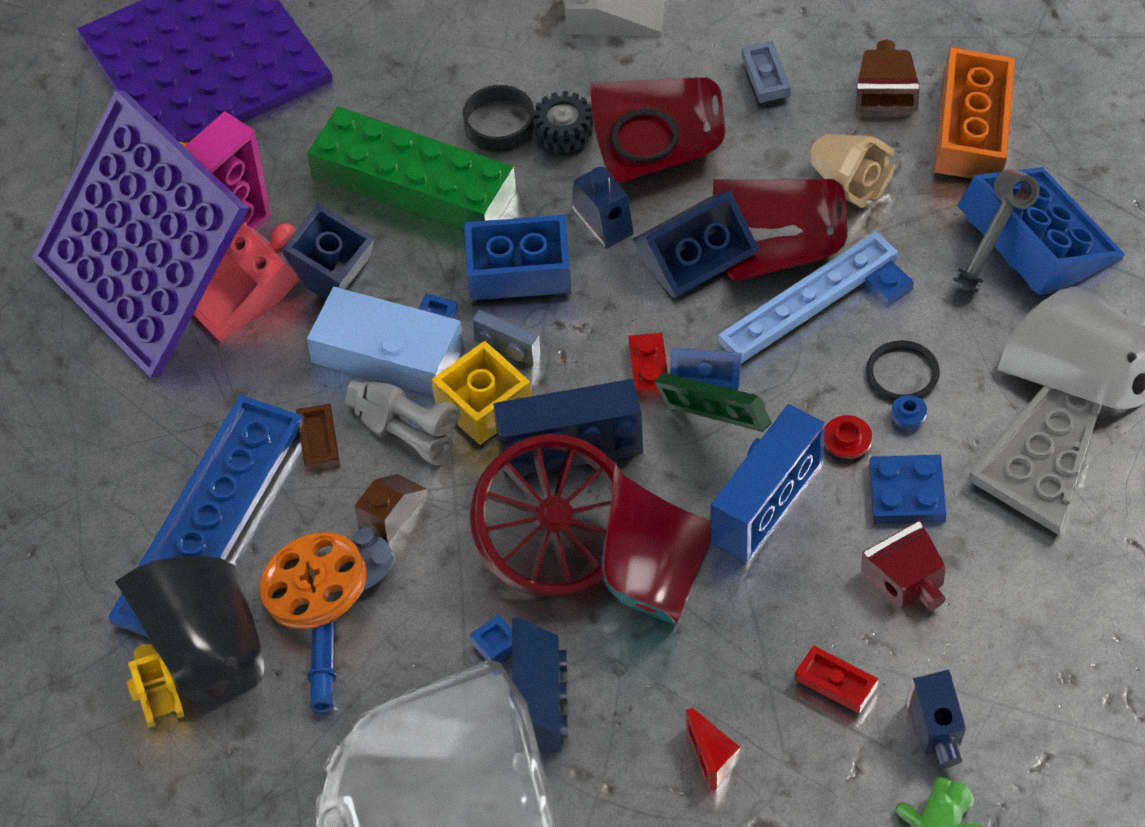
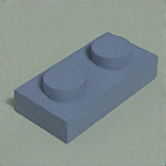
[742,41,791,103]
[472,310,541,366]

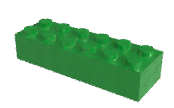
[307,106,516,231]

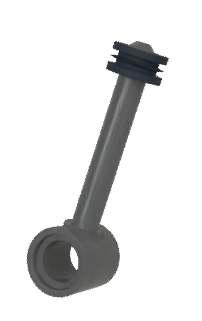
[953,169,1040,292]

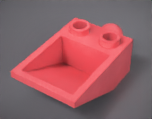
[193,223,300,341]

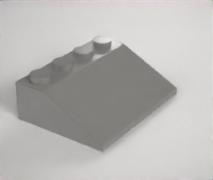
[565,0,664,36]

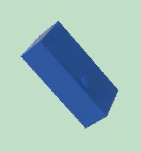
[710,403,825,563]

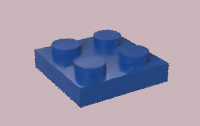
[869,454,947,524]

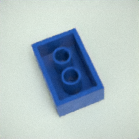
[464,215,571,301]

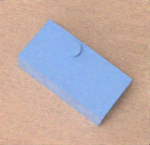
[307,286,464,397]

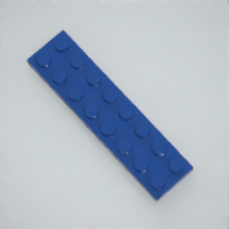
[108,395,303,637]

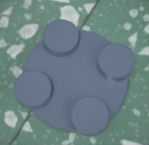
[338,527,394,589]

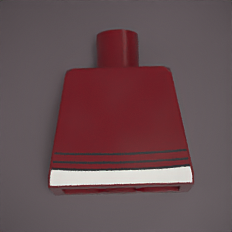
[861,520,946,611]

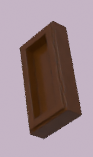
[296,403,341,472]

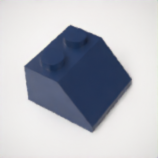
[281,203,375,300]

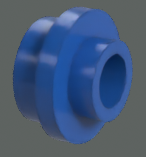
[891,395,927,429]

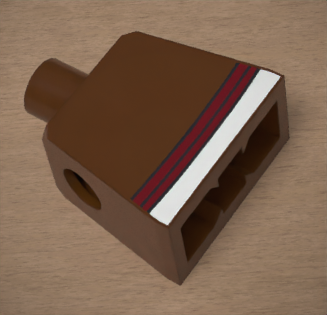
[856,40,920,111]

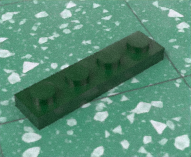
[654,373,772,432]

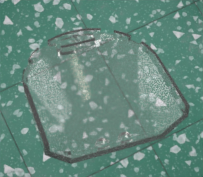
[316,660,559,827]

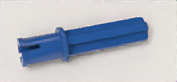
[307,620,337,713]

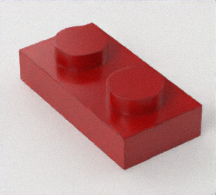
[628,332,668,399]
[794,645,879,714]

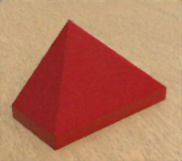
[686,708,741,791]

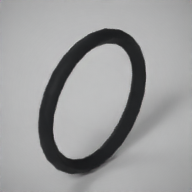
[610,109,679,163]
[866,340,940,400]

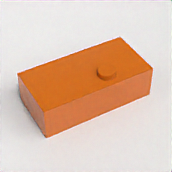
[933,47,1015,179]

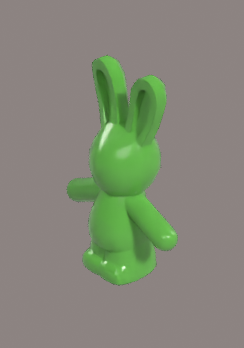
[896,777,982,827]

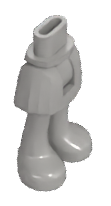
[345,380,460,466]

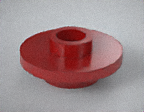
[824,415,872,459]

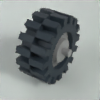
[533,91,593,153]

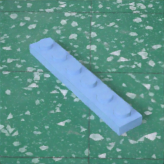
[718,231,898,363]

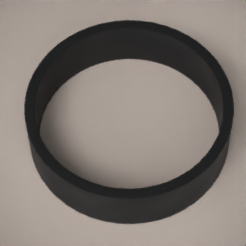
[463,85,535,152]

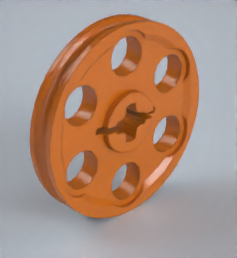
[259,532,367,629]

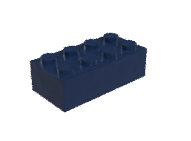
[493,379,643,477]

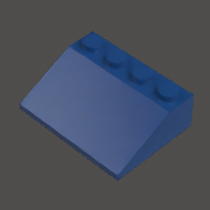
[957,167,1125,295]

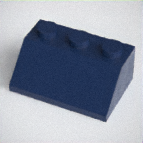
[633,191,760,298]
[512,618,568,753]

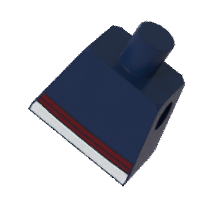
[572,166,634,249]
[906,669,966,768]

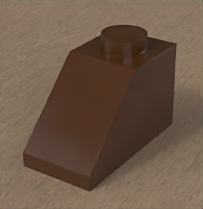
[354,474,427,544]

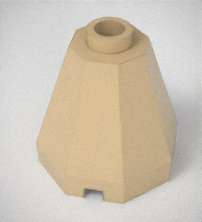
[810,134,894,208]

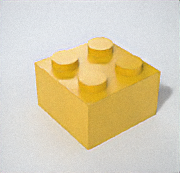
[431,340,532,445]

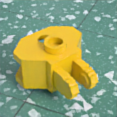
[126,644,185,728]

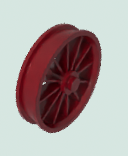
[469,434,633,597]

